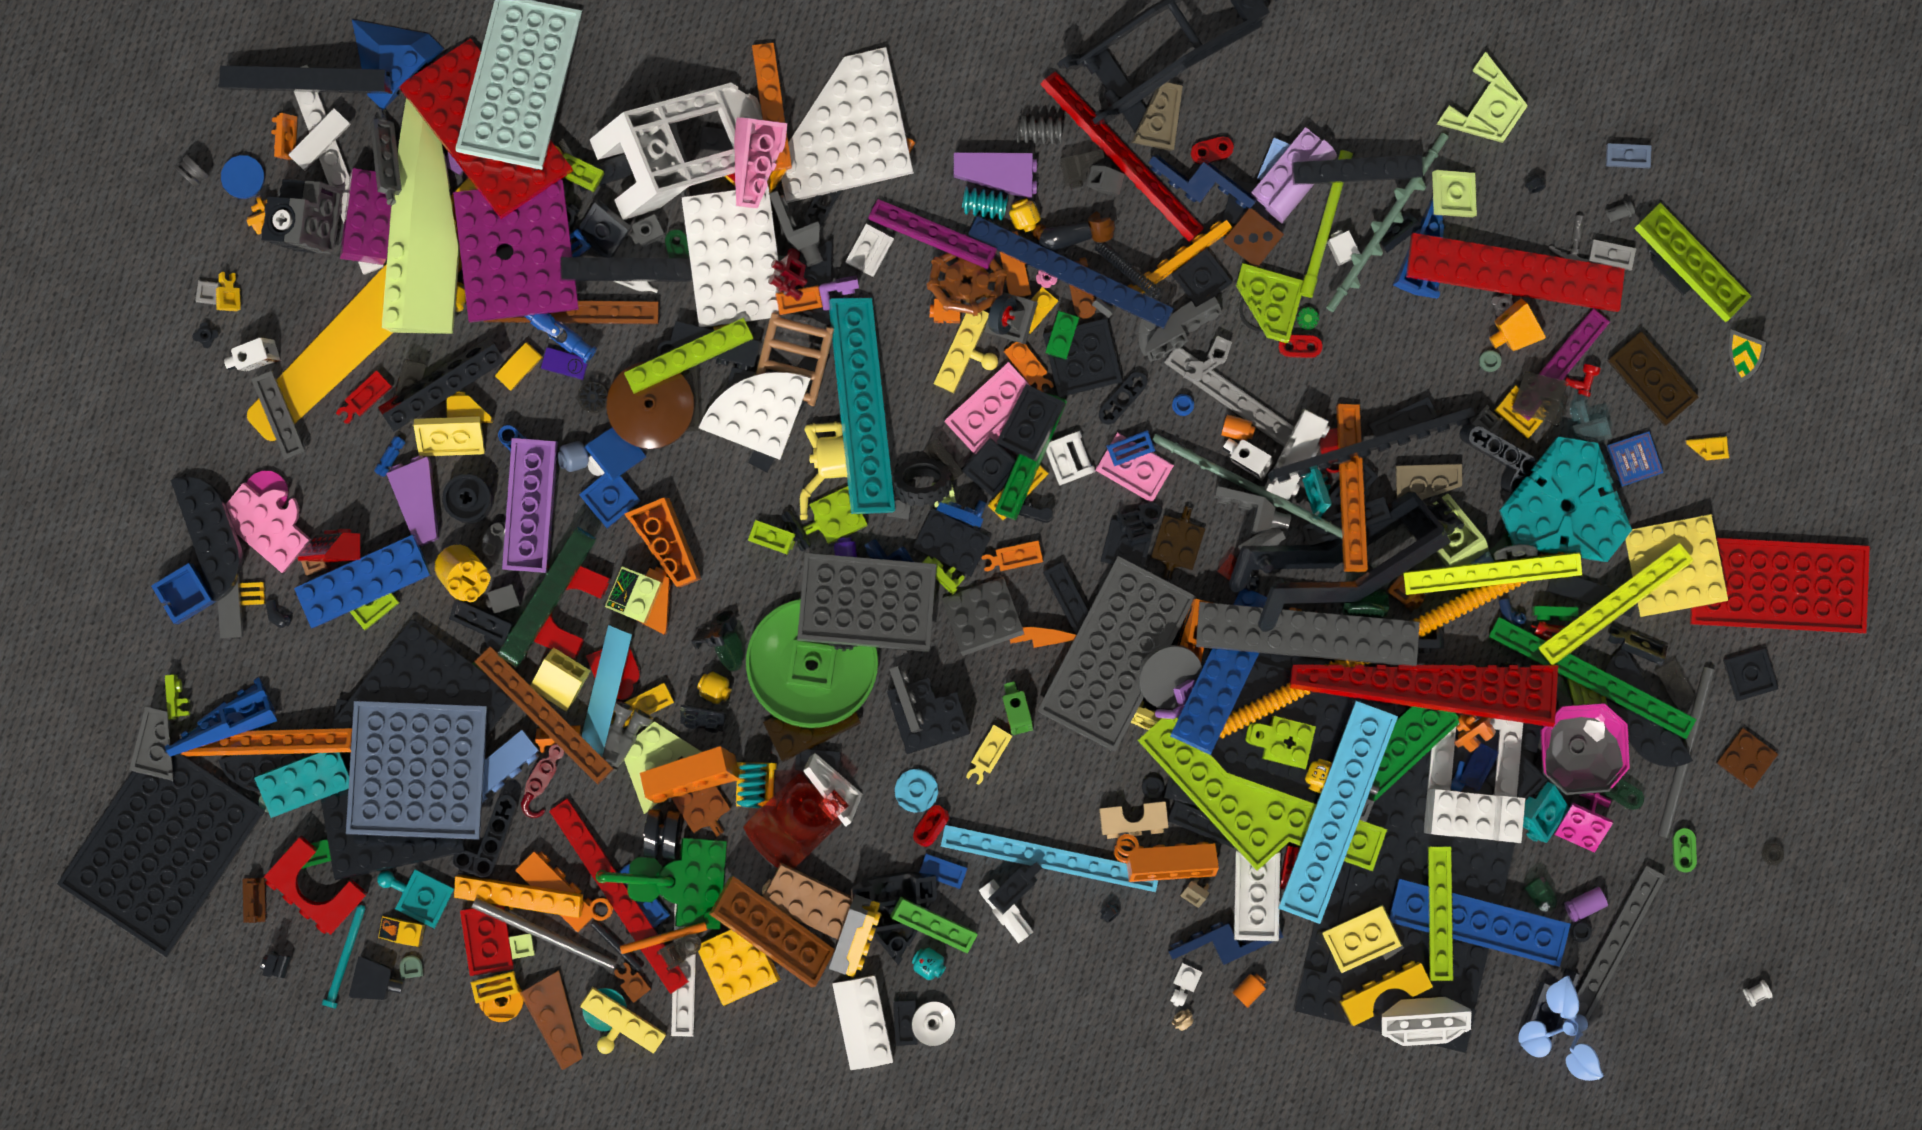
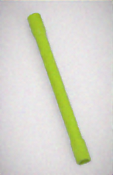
[1300,150,1353,298]

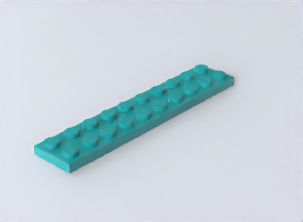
[829,298,895,514]

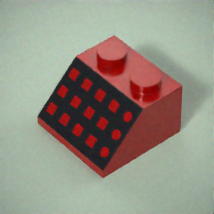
[298,529,360,562]

